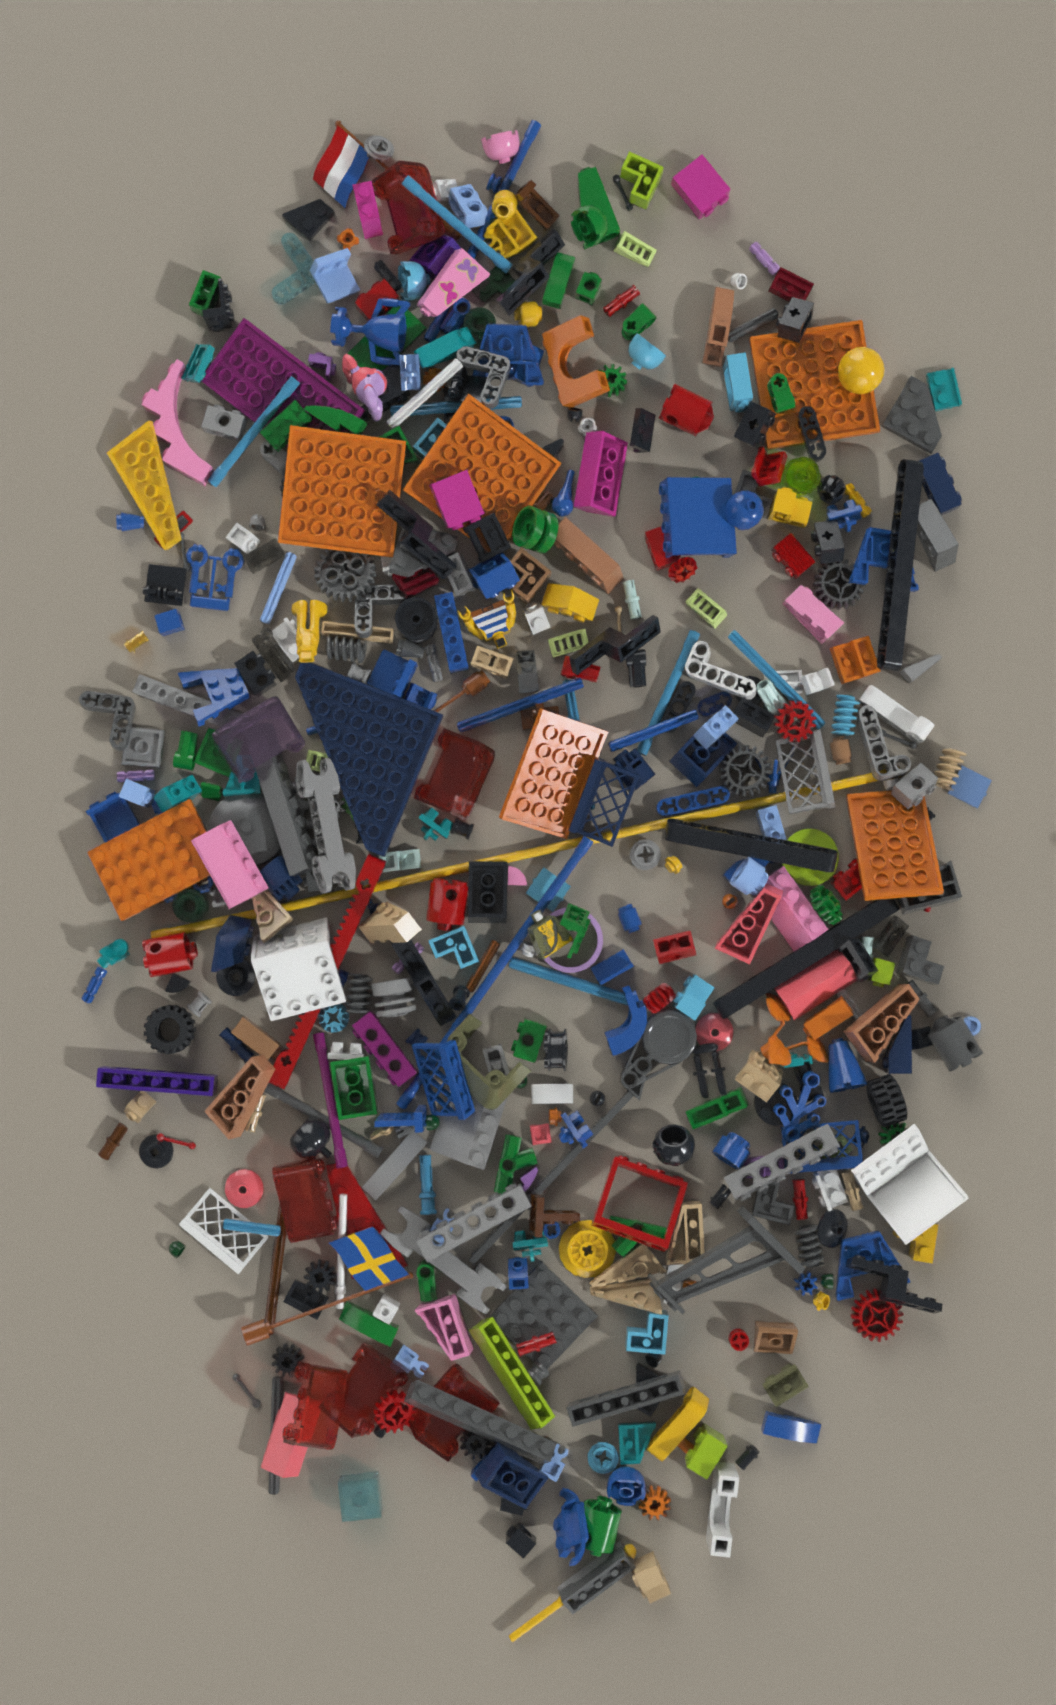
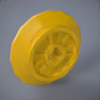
[559,1220,616,1278]

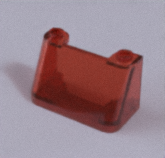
[371,160,445,255]
[413,728,495,820]
[408,1364,500,1462]

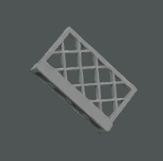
[775,730,835,814]

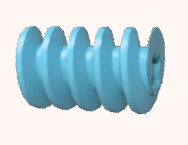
[830,695,860,736]

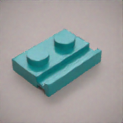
[181,344,215,383]
[926,368,962,412]
[779,1052,813,1068]

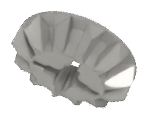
[364,136,394,163]
[630,840,661,870]

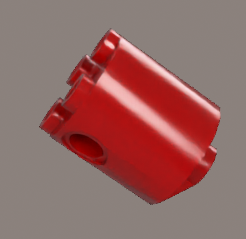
[658,384,714,437]
[426,878,468,931]
[142,932,198,977]

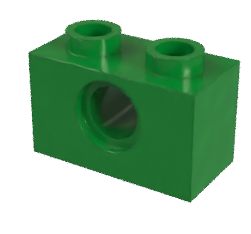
[511,1018,547,1063]

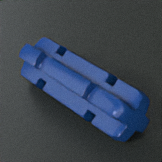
[82,967,107,1003]

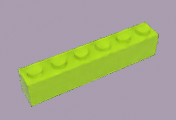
[469,1317,555,1430]

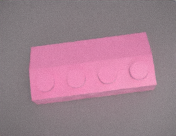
[191,820,269,909]
[754,866,829,951]

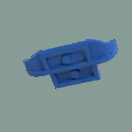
[553,1488,589,1566]

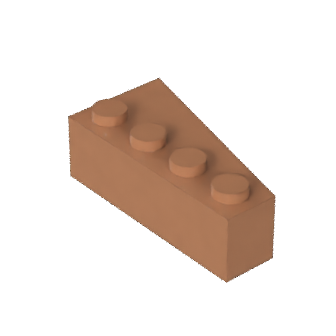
[553,517,624,594]
[843,984,920,1063]
[204,1055,275,1140]

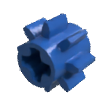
[793,1271,818,1296]

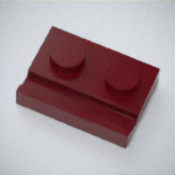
[768,267,814,302]
[392,568,439,599]

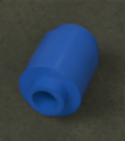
[618,904,642,934]

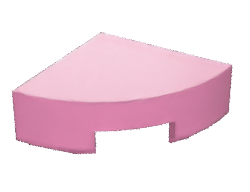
[508,866,527,886]

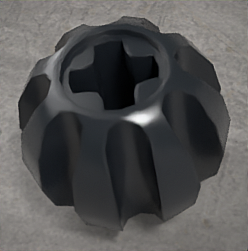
[817,475,846,504]

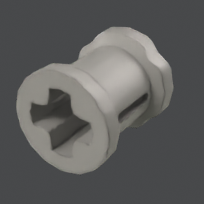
[347,663,372,684]
[187,992,212,1017]

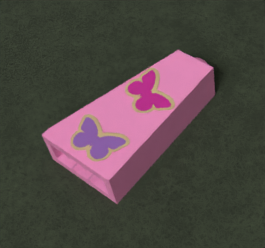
[416,248,490,317]

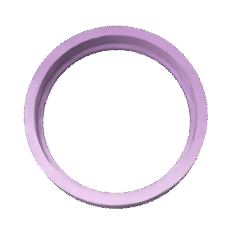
[544,908,603,973]

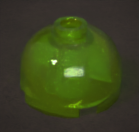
[782,456,821,496]

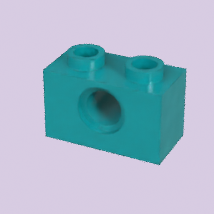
[153,775,202,813]

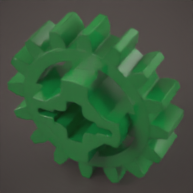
[810,885,843,925]

